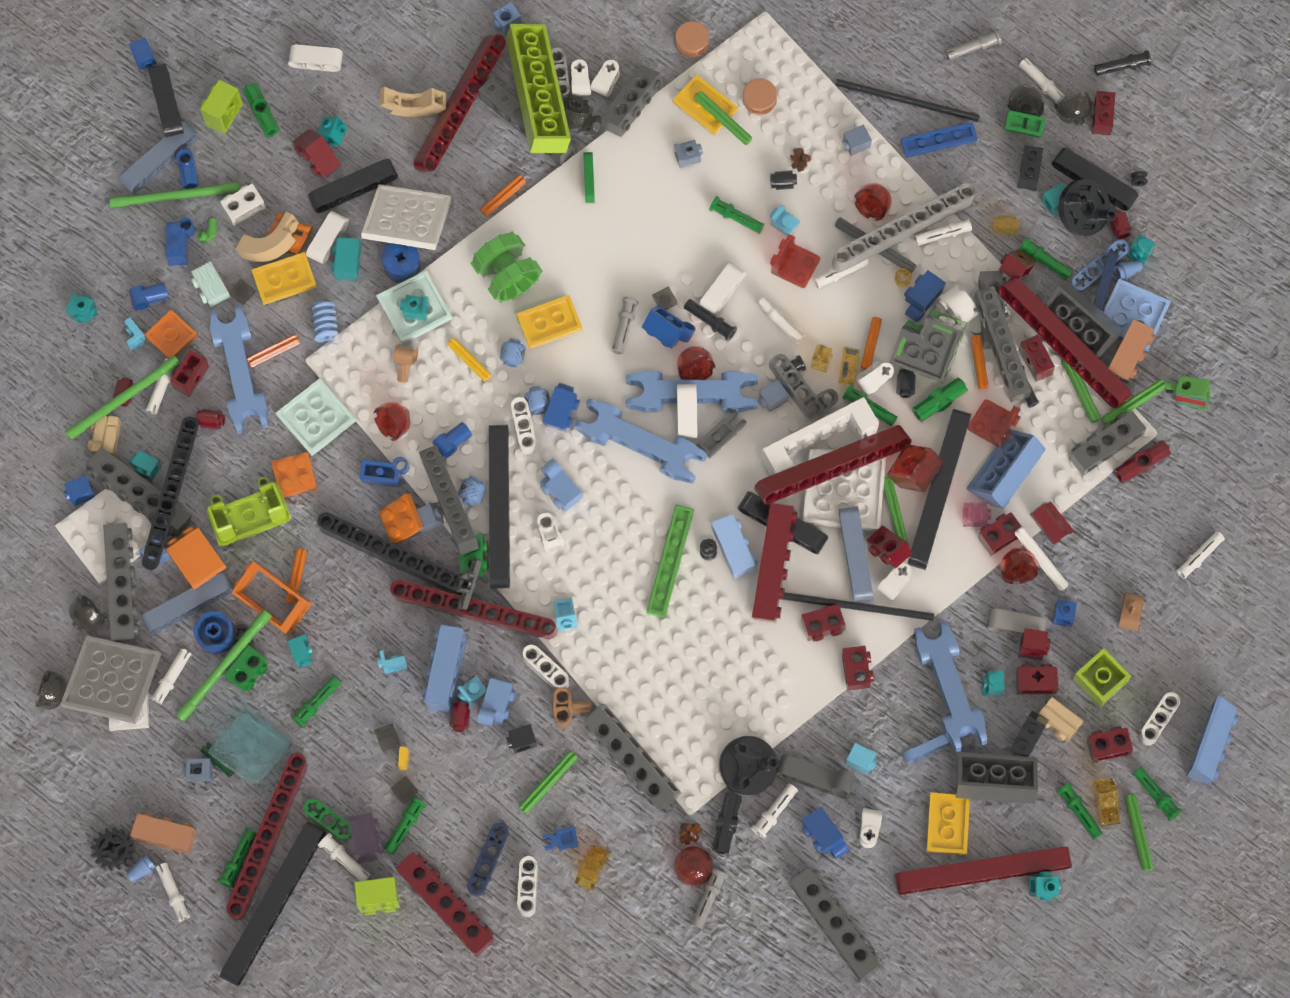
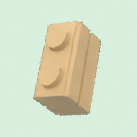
[88,416,121,457]
[1039,697,1084,742]

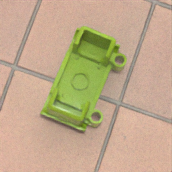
[206,477,291,546]

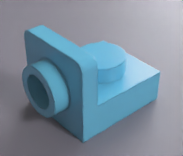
[770,204,800,237]
[124,317,146,351]
[553,598,577,631]
[377,650,408,674]
[457,676,487,706]

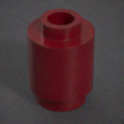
[1109,210,1132,239]
[113,377,134,407]
[196,409,225,430]
[449,702,470,732]

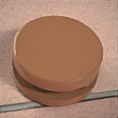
[675,21,709,58]
[743,78,777,115]

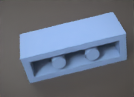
[711,514,757,579]

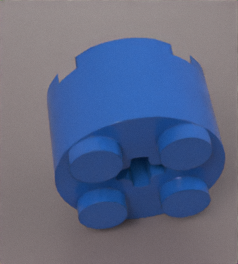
[381,243,421,283]
[193,611,235,655]

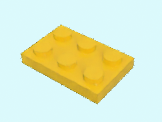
[672,74,739,136]
[252,252,317,305]
[516,295,583,349]
[927,792,970,856]

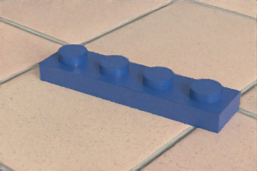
[901,122,978,158]

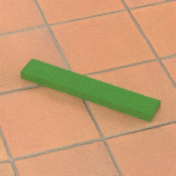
[646,505,694,618]

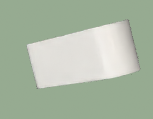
[288,45,343,72]
[306,211,349,264]
[699,262,746,315]
[677,384,697,439]
[511,397,536,455]
[522,645,569,690]
[1139,692,1180,746]
[517,856,538,917]

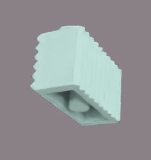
[191,261,230,308]

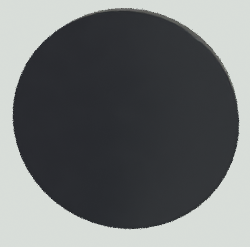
[719,736,780,795]

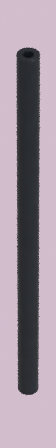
[835,79,980,122]
[780,592,934,621]

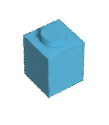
[846,743,878,775]

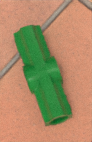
[242,83,280,137]
[912,377,968,423]

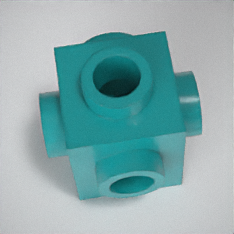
[317,116,348,146]
[66,294,97,323]
[1029,871,1061,900]

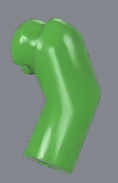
[197,218,217,243]

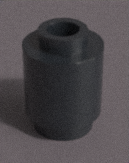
[770,170,797,190]
[896,369,916,398]

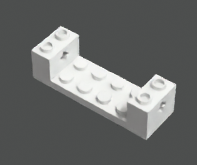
[762,397,879,476]

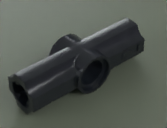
[712,792,742,855]

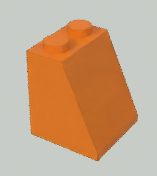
[164,526,227,590]

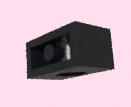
[1018,145,1043,191]
[1010,711,1049,757]

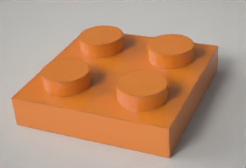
[144,310,198,359]
[271,452,317,497]
[379,494,424,545]

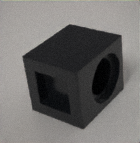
[506,724,537,754]

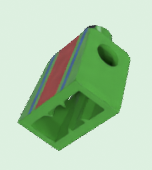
[1165,376,1211,411]

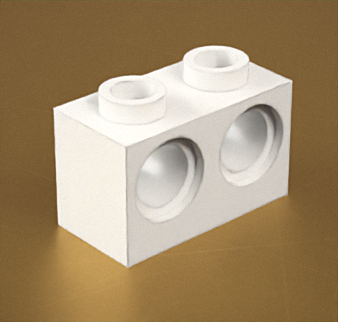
[220,183,266,226]

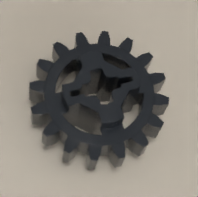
[91,827,135,871]

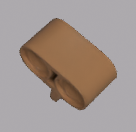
[393,344,418,383]
[1118,592,1144,631]
[553,687,591,728]

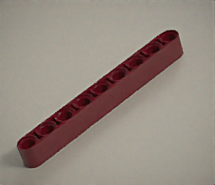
[414,34,506,172]
[998,276,1131,408]
[754,425,912,504]
[390,580,558,639]
[226,753,308,921]
[894,847,1072,895]

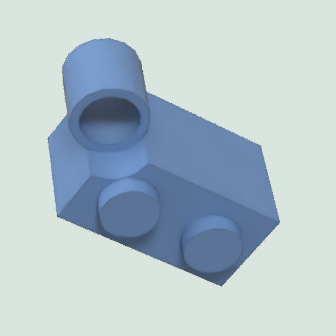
[540,458,583,512]
[477,678,516,726]

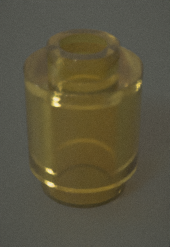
[993,215,1020,235]

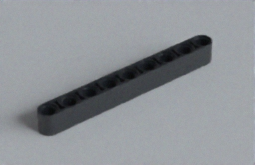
[907,409,971,570]
[142,416,199,570]
[489,425,510,589]
[317,512,471,596]
[220,822,326,987]

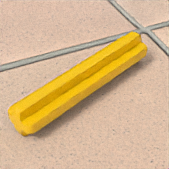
[448,338,491,382]

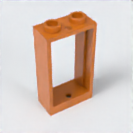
[232,561,313,634]

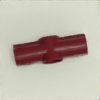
[1114,440,1171,484]

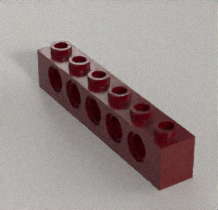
[395,852,494,957]

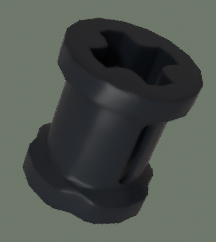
[784,355,806,378]
[700,538,717,561]

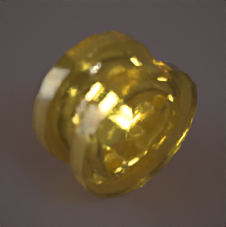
[894,268,912,287]

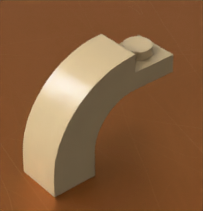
[379,87,446,117]
[235,212,299,262]

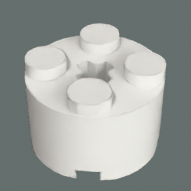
[934,285,978,322]

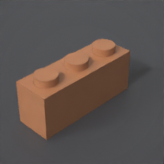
[1109,319,1156,381]
[130,812,197,855]

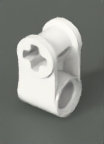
[571,59,591,97]
[591,60,620,97]
[856,361,894,395]
[537,513,564,552]
[877,563,912,601]
[859,808,883,848]

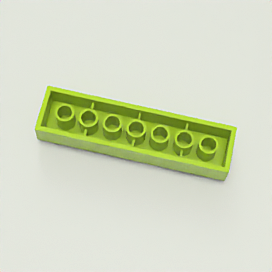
[506,24,571,153]

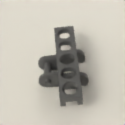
[454,560,482,610]

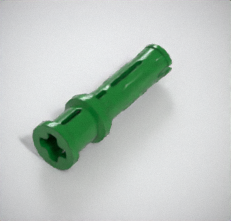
[709,196,765,234]
[1019,237,1073,280]
[842,384,898,427]
[290,676,341,728]
[1132,767,1183,822]
[1056,782,1103,840]
[383,796,427,855]
[217,828,257,888]

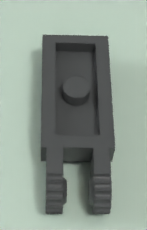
[696,411,747,459]

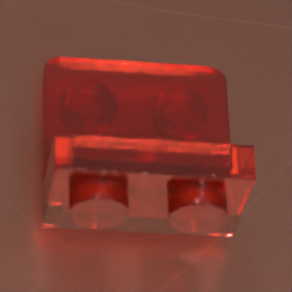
[770,234,820,288]
[968,399,1021,448]

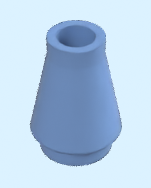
[1113,260,1143,281]
[126,854,157,882]

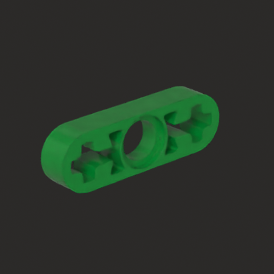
[583,152,595,203]
[303,799,353,841]

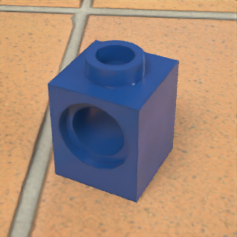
[129,37,156,70]
[64,475,95,506]
[1052,599,1077,627]

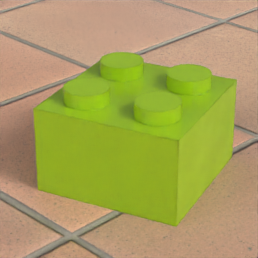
[200,80,243,134]
[1073,648,1131,707]
[354,877,400,915]

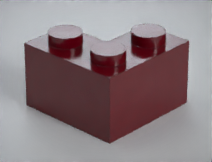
[292,129,341,178]

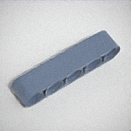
[119,121,199,194]
[838,506,874,602]
[141,572,234,635]

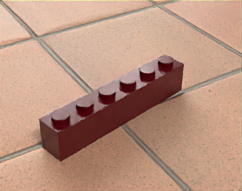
[752,503,797,623]

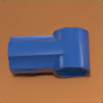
[176,149,198,189]
[129,282,169,310]
[432,422,472,458]

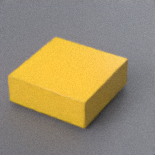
[398,747,409,771]

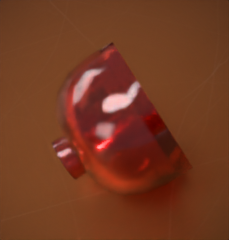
[854,183,892,221]
[676,346,715,380]
[374,402,410,441]
[1000,548,1040,584]
[674,846,713,887]

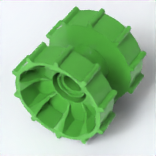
[470,231,543,303]

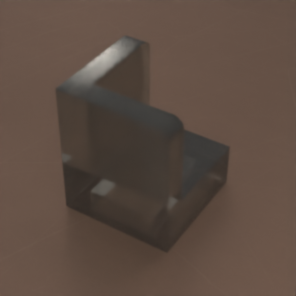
[374,723,401,752]

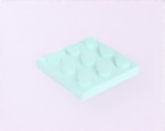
[376,270,453,344]
[276,378,356,456]

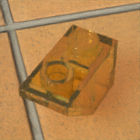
[1093,778,1120,827]
[575,845,611,891]

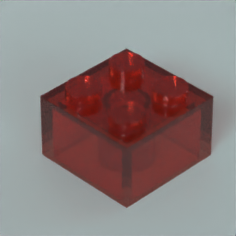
[886,444,944,492]

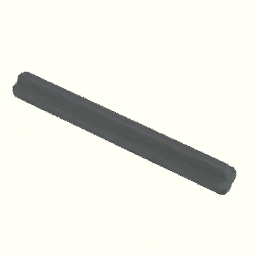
[835,217,916,274]

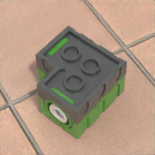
[889,309,968,383]

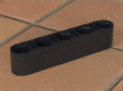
[148,63,184,138]
[1052,147,1139,211]
[308,159,398,213]
[737,491,828,555]

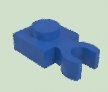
[542,827,579,851]

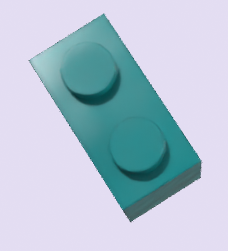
[331,237,361,280]

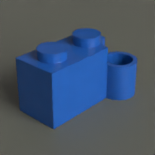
[166,218,195,266]
[904,270,946,323]
[641,305,696,349]
[543,382,580,432]
[360,457,410,487]
[801,807,849,859]

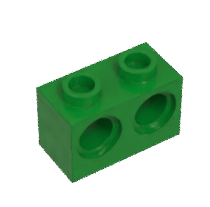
[1003,110,1045,138]
[460,535,489,577]
[224,645,269,694]

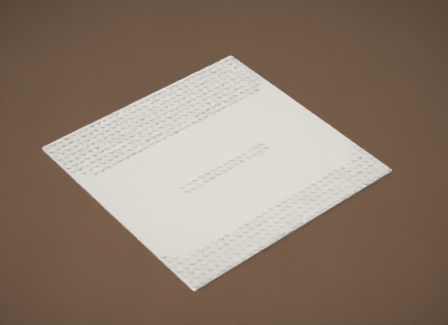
[306,12,1157,815]

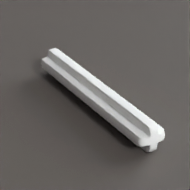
[1015,527,1068,590]

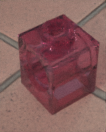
[962,502,991,527]

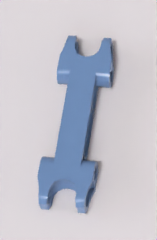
[210,305,268,434]
[626,371,758,413]
[574,399,707,484]
[914,620,987,752]

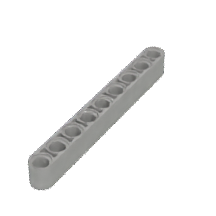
[832,183,976,272]

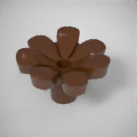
[790,148,811,172]
[679,822,702,845]

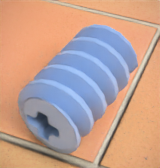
[311,301,338,343]

